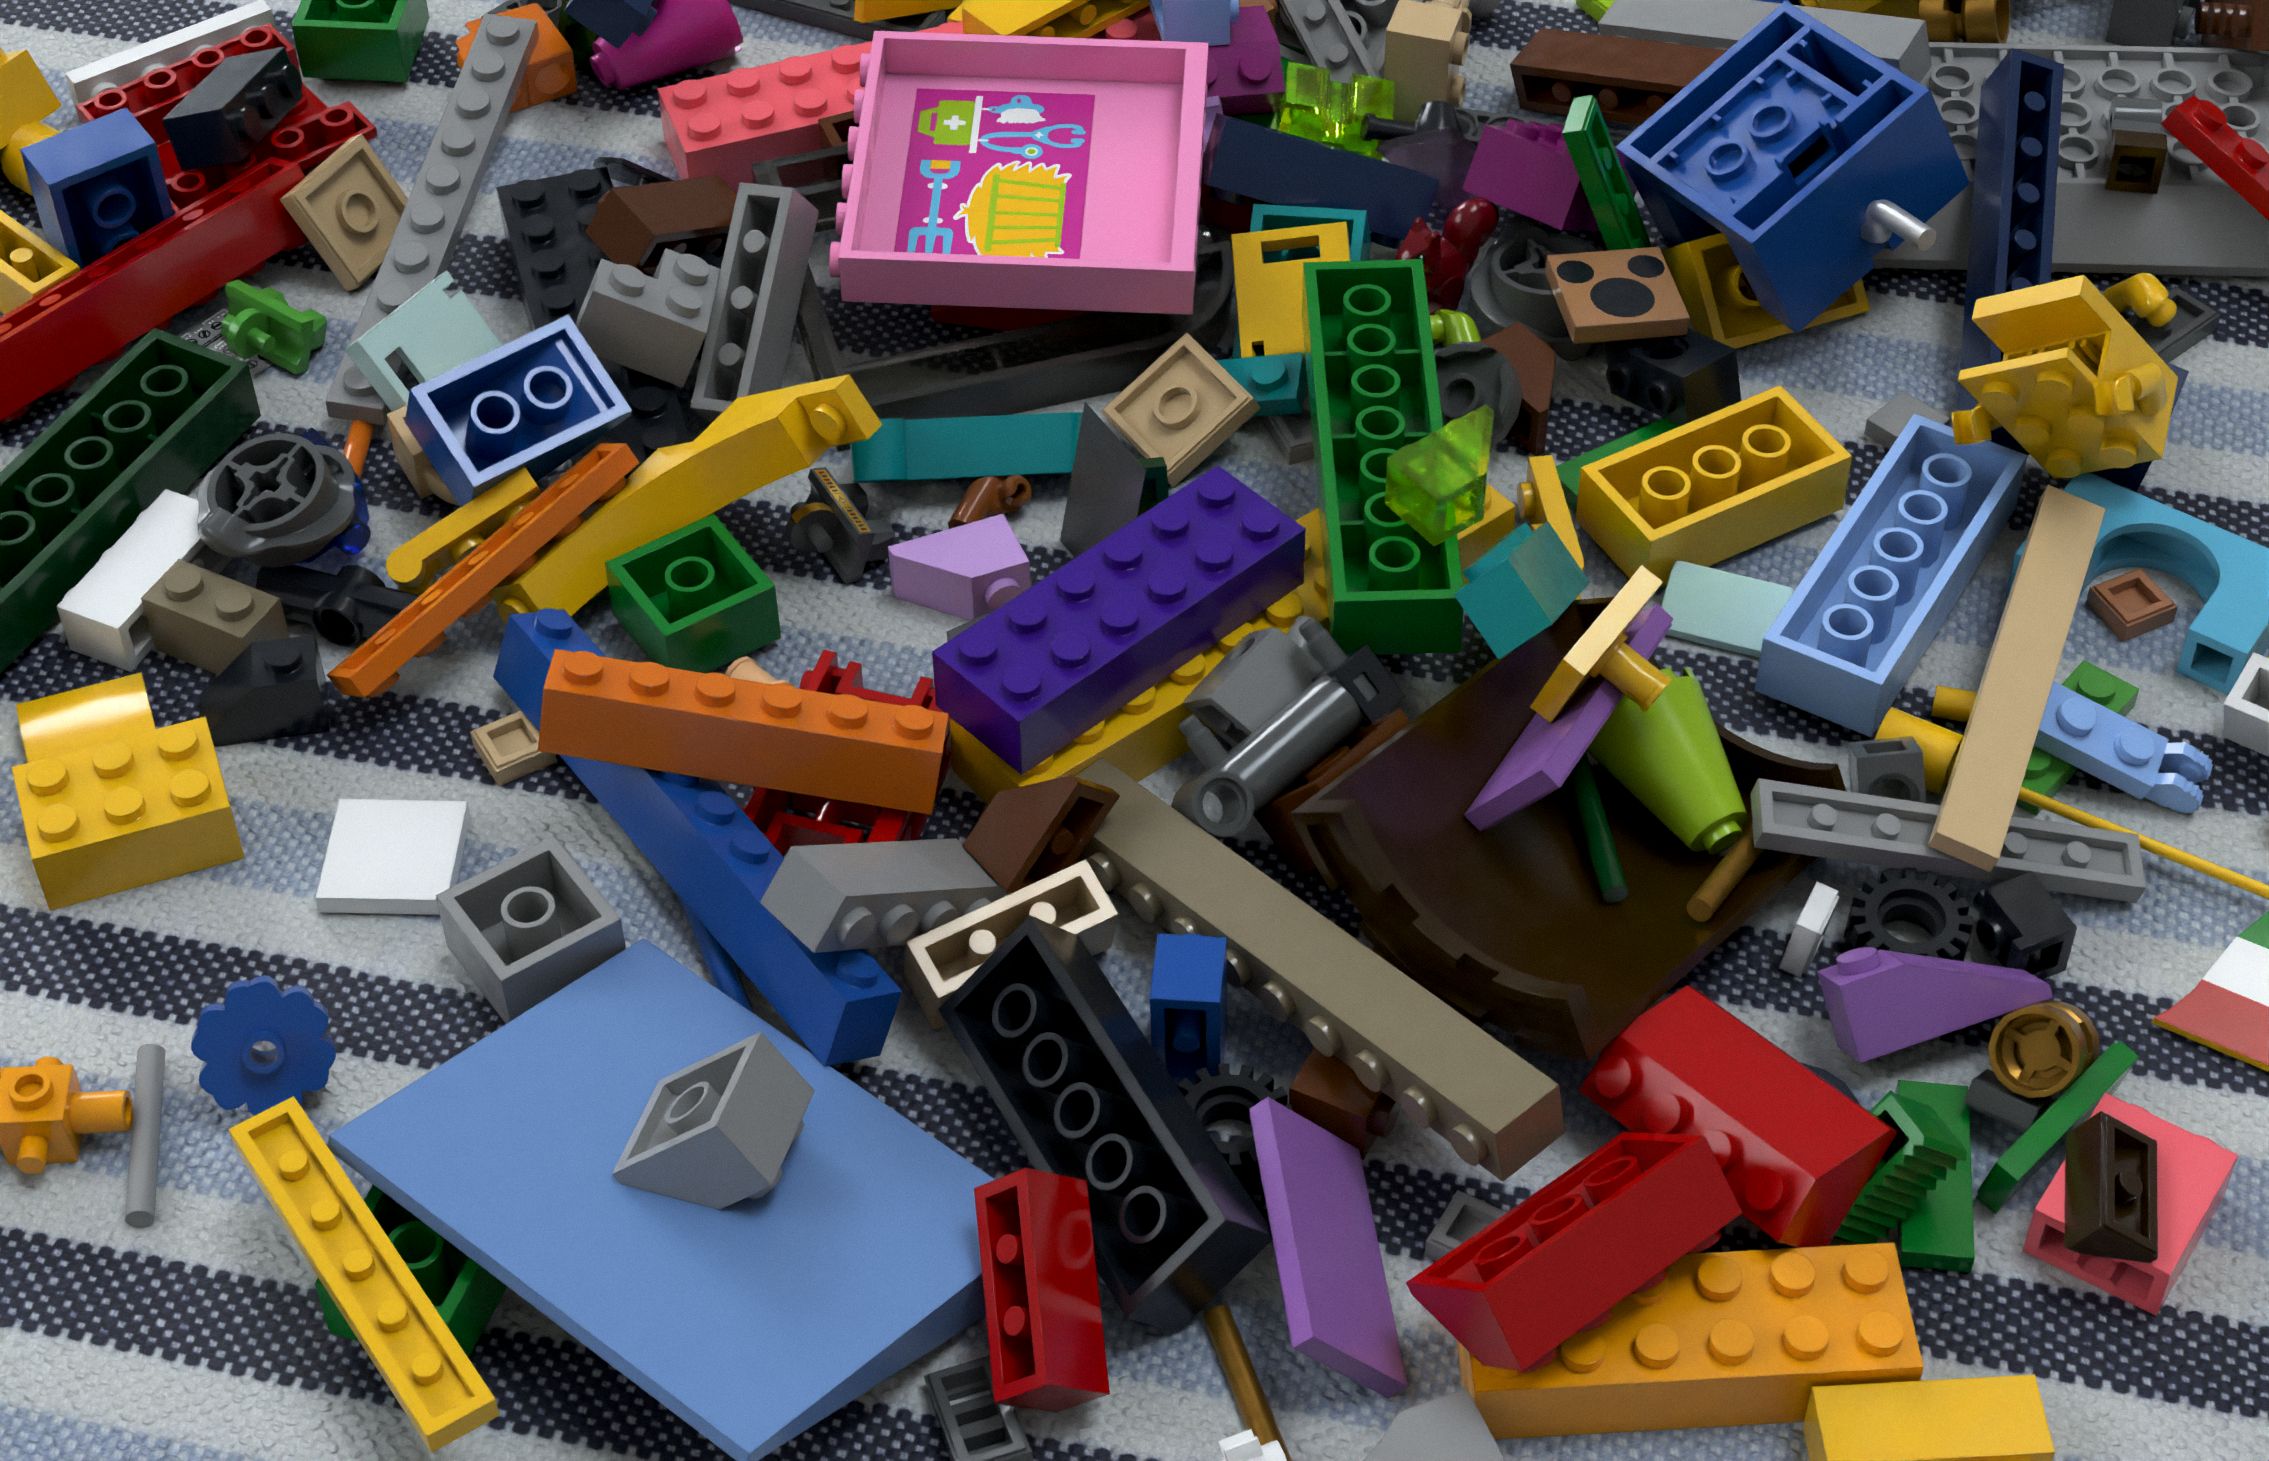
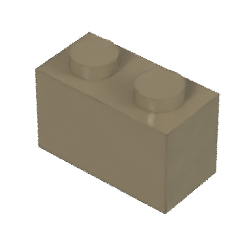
[141,559,290,675]

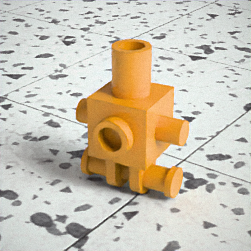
[0,1057,133,1174]

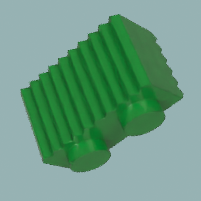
[1833,1090,1967,1245]

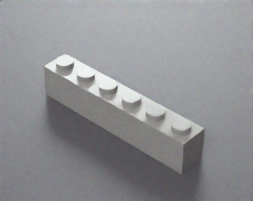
[1598,0,1932,83]

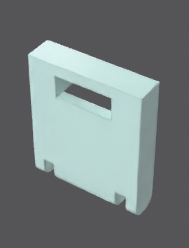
[344,271,503,412]

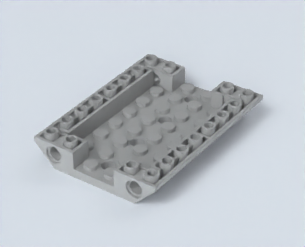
[1872,42,2269,278]

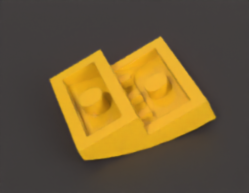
[16,672,156,763]

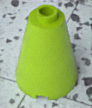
[1587,667,1748,854]

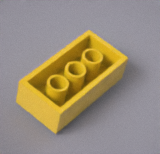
[1575,385,1852,588]

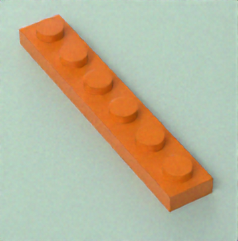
[327,443,640,698]

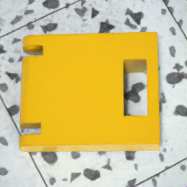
[1231,221,1351,358]

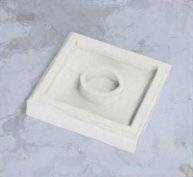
[315,799,470,915]

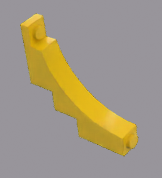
[489,374,883,625]

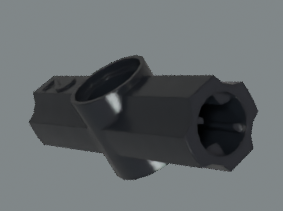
[255,565,420,647]

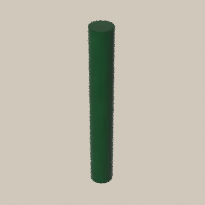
[1567,751,1629,903]

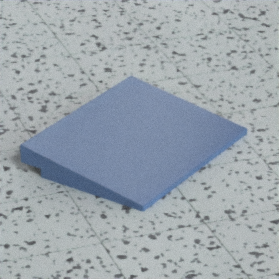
[328,938,995,1461]

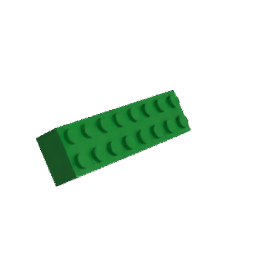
[1302,259,1464,655]

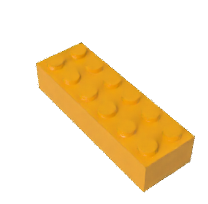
[1456,1242,1924,1439]

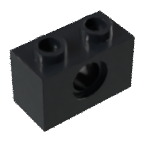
[1605,328,1741,426]

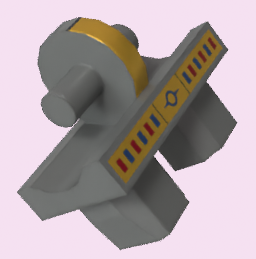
[785,467,895,583]

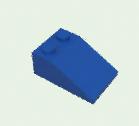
[405,315,632,508]

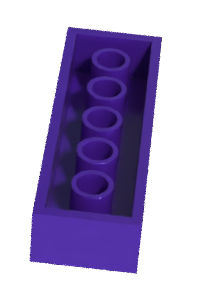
[932,465,1306,775]

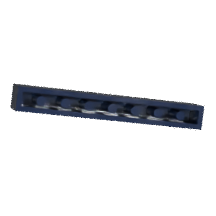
[1957,48,2064,457]

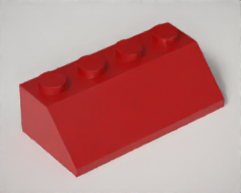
[1579,985,1897,1248]
[1406,1132,1743,1373]

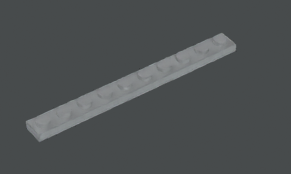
[325,13,539,425]

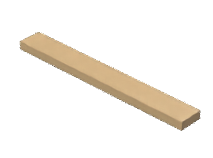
[1928,485,2106,873]

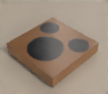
[1545,247,1690,344]

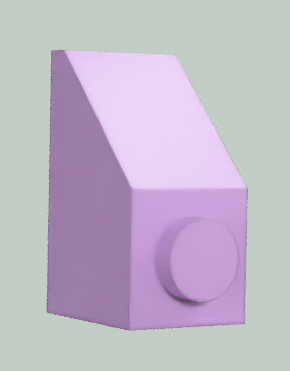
[888,514,1031,620]

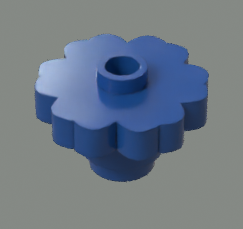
[191,975,336,1116]

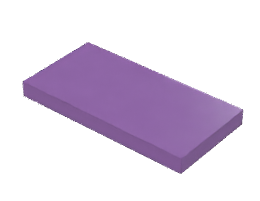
[1464,603,1673,831]
[1250,1097,1408,1398]

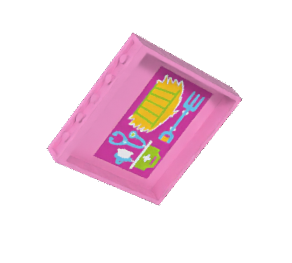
[829,31,1209,315]

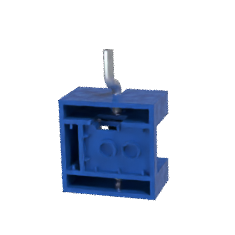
[1615,0,1970,333]

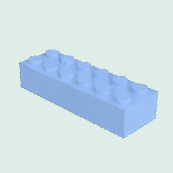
[1755,414,2028,737]

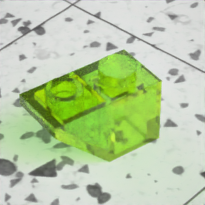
[1385,404,1494,546]

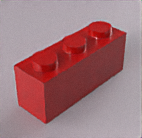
[974,1168,1110,1412]

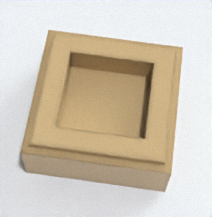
[470,710,557,786]

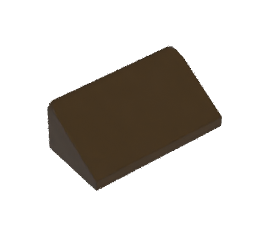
[2064,1111,2158,1263]

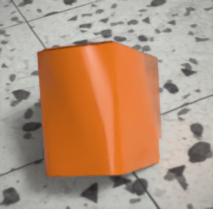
[456,3,577,114]

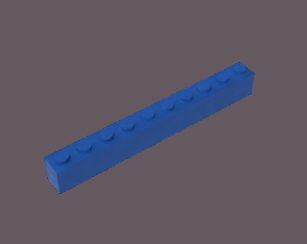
[493,608,903,1067]

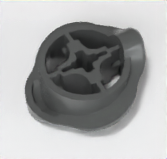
[1470,215,1601,361]
[197,433,356,568]

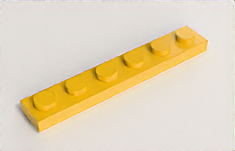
[228,1096,500,1453]

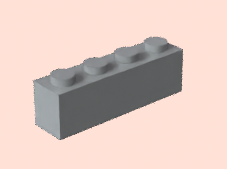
[690,182,819,422]
[760,838,1006,953]

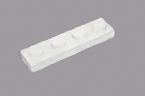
[65,0,276,122]

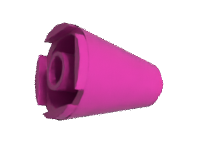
[589,0,743,90]

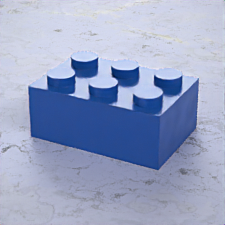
[20,107,174,269]

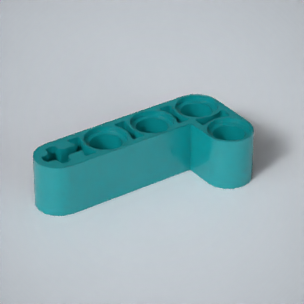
[850,412,1083,483]

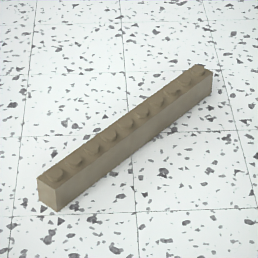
[1075,757,1565,1182]

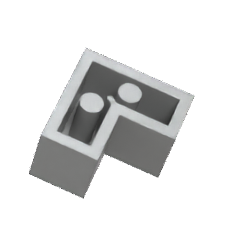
[576,248,720,388]

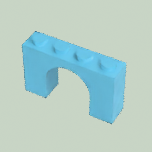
[2005,473,2269,695]

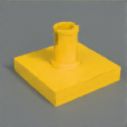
[1530,565,1673,724]

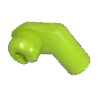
[1430,309,1481,347]

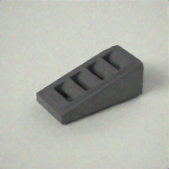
[924,1355,1034,1461]

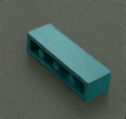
[1454,521,1590,660]

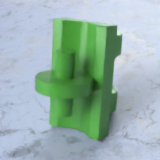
[221,279,327,375]

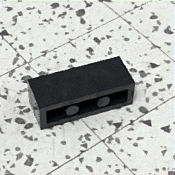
[162,47,303,172]

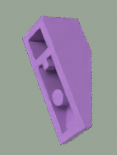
[1817,947,2053,1063]

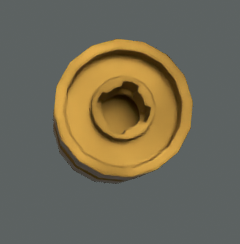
[1919,0,2011,44]
[1988,1001,2100,1098]

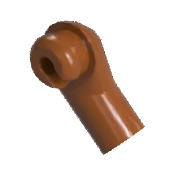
[948,474,1032,529]

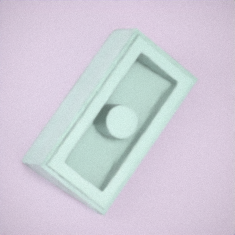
[1661,561,1794,658]

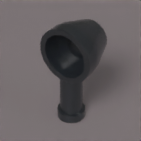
[1360,101,1464,160]

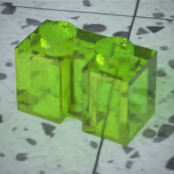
[1275,61,1394,160]

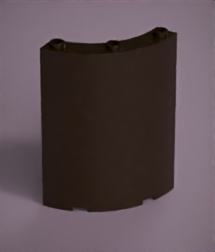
[1291,597,1846,1061]

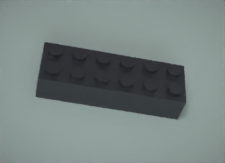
[938,915,1272,1333]

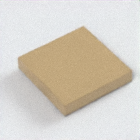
[280,134,408,291]
[1101,332,1261,488]

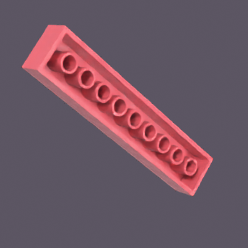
[657,5,1159,194]

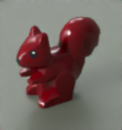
[1395,198,1499,315]

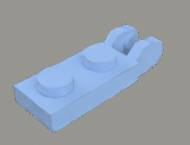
[2034,681,2213,815]

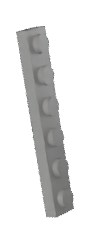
[1750,778,2146,903]

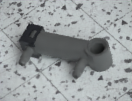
[1171,618,1405,840]

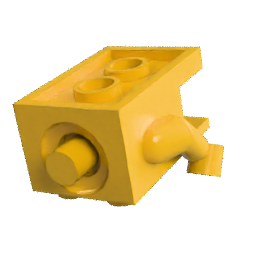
[1951,275,2178,479]

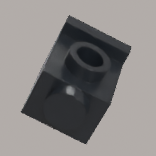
[1973,872,2077,980]

